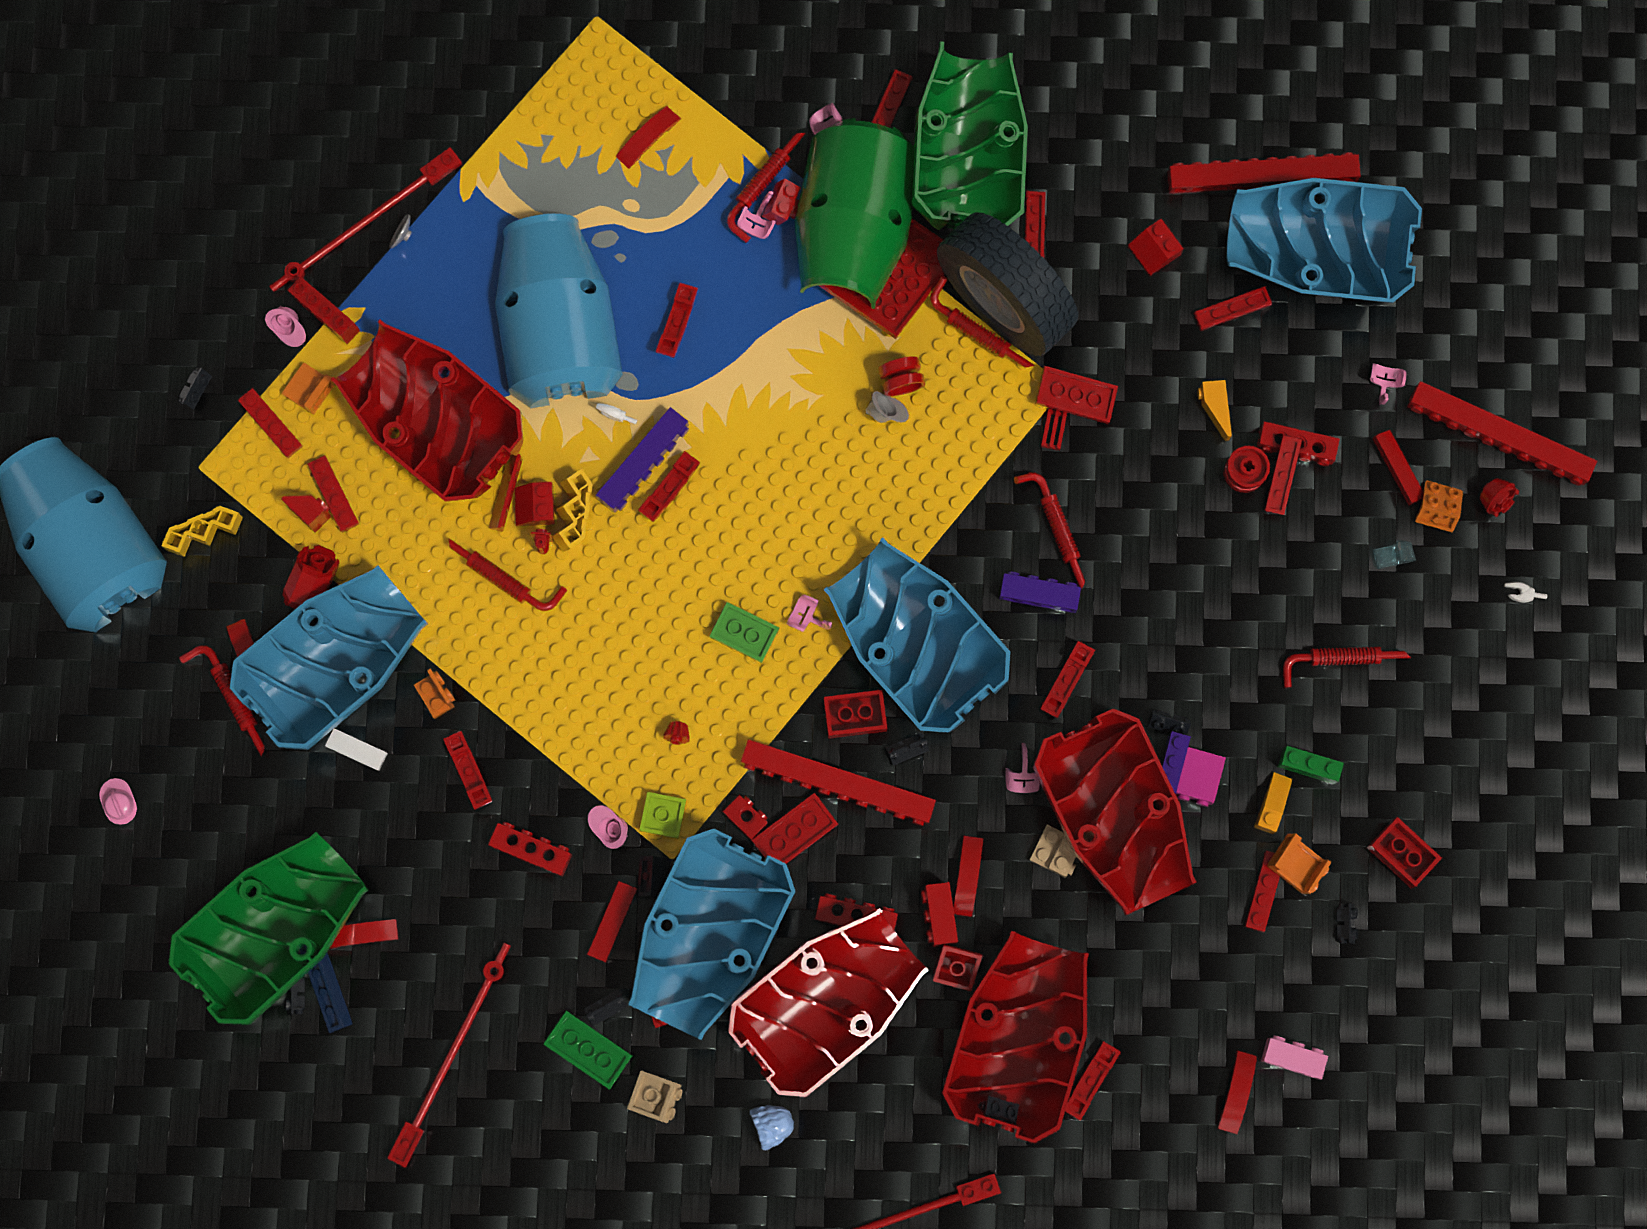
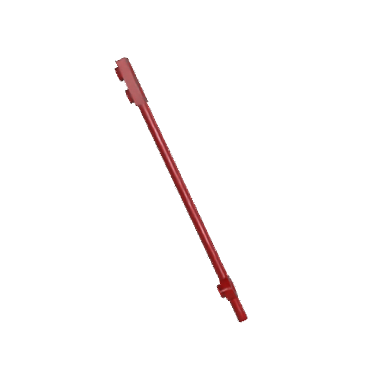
[269,147,462,292]
[387,943,511,1167]
[853,1173,1001,1229]

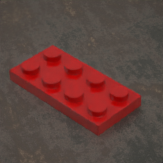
[1035,366,1118,424]
[752,793,838,864]

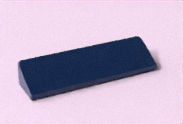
[308,953,352,1033]

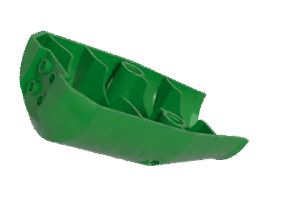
[912,41,1028,230]
[794,118,914,309]
[169,832,368,1025]

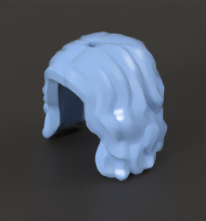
[749,1105,794,1150]

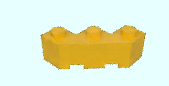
[552,468,593,552]
[161,506,243,557]

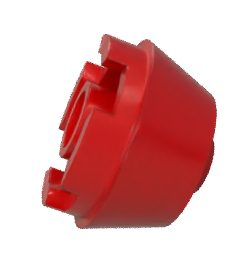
[1480,478,1519,517]

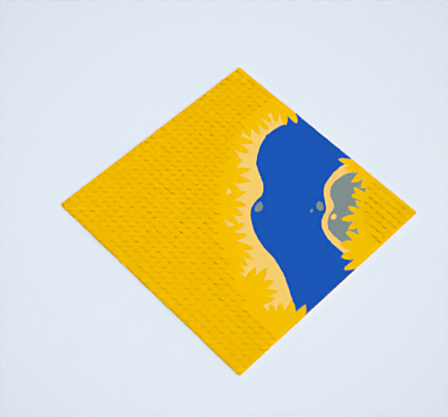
[199,17,1048,859]

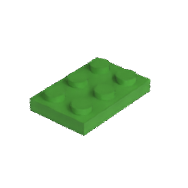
[709,602,779,663]

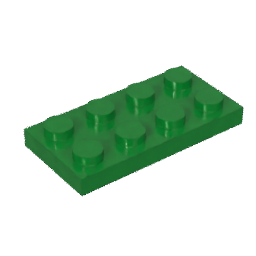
[544,1011,632,1090]

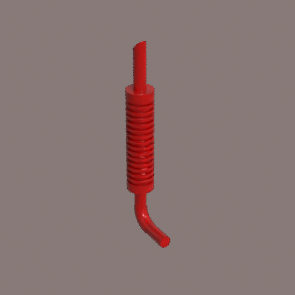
[727,133,805,243]
[930,276,1034,368]
[1014,472,1085,589]
[448,538,567,611]
[179,645,264,756]
[1283,646,1411,687]

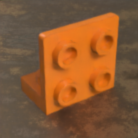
[282,363,335,415]
[1415,480,1463,533]
[414,669,455,719]

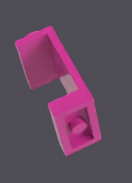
[1176,747,1226,807]

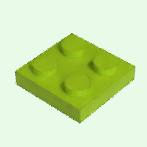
[639,792,686,839]

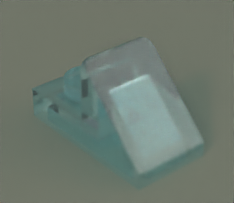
[1373,542,1416,569]

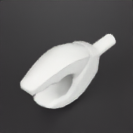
[596,403,638,424]
[1504,582,1547,603]

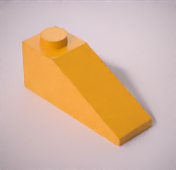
[1197,380,1232,441]
[1254,772,1292,834]

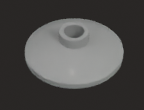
[389,214,412,249]

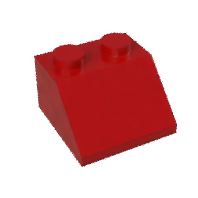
[1128,219,1184,276]
[515,482,555,526]
[281,495,332,533]
[933,944,982,991]

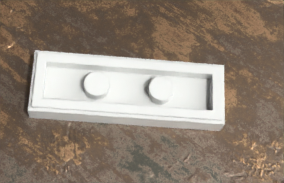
[325,729,388,771]

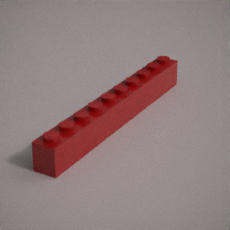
[1168,152,1361,194]
[1407,381,1597,485]
[740,739,936,826]

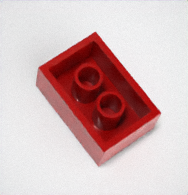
[823,690,887,739]
[1367,817,1442,888]
[921,882,958,947]

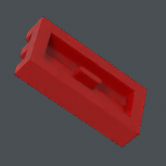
[1041,409,1067,451]

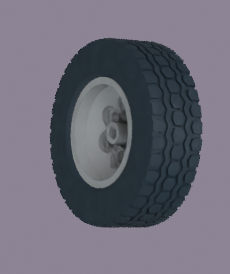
[937,212,1078,356]

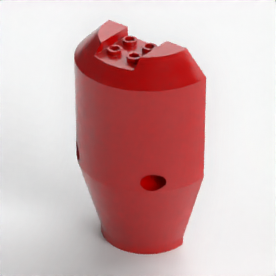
[330,319,523,502]
[1033,709,1197,915]
[728,908,928,1097]
[943,931,1089,1143]

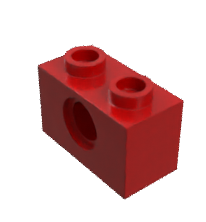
[723,795,768,841]

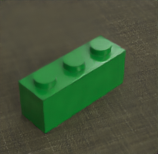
[1278,746,1344,784]

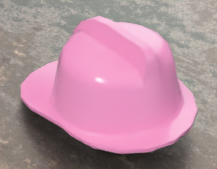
[265,306,306,347]
[99,778,137,825]
[588,805,628,849]

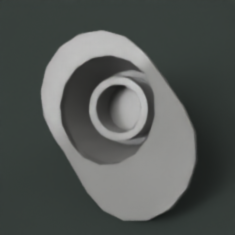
[865,391,909,423]

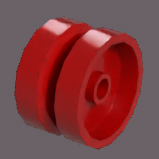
[878,356,926,396]
[1224,446,1270,493]

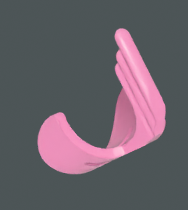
[810,103,843,135]
[737,191,776,239]
[1370,363,1406,405]
[787,595,832,632]
[1005,743,1041,793]

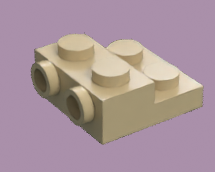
[1030,825,1076,878]
[627,1071,682,1123]

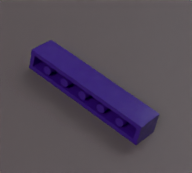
[596,407,689,513]

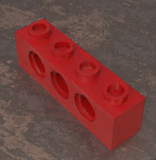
[288,277,360,344]
[1257,421,1340,466]
[488,822,572,877]
[815,894,898,930]

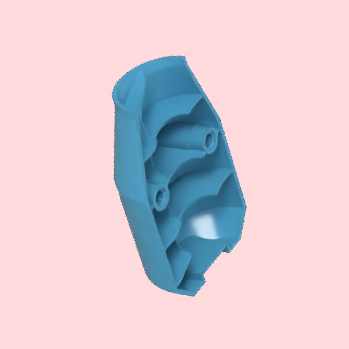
[1227,178,1422,303]
[495,214,623,408]
[0,437,167,632]
[824,538,1010,732]
[230,566,428,750]
[628,829,795,1040]

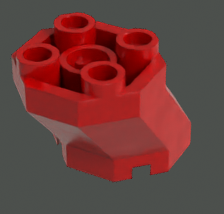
[282,545,340,609]

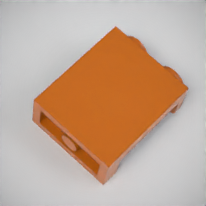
[1267,833,1331,894]

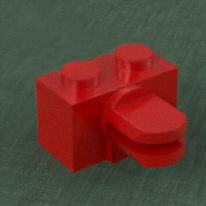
[762,178,801,225]

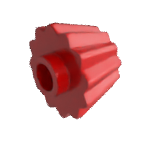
[663,721,690,745]

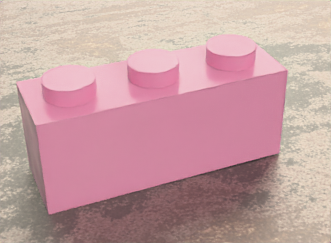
[1261,1035,1328,1079]

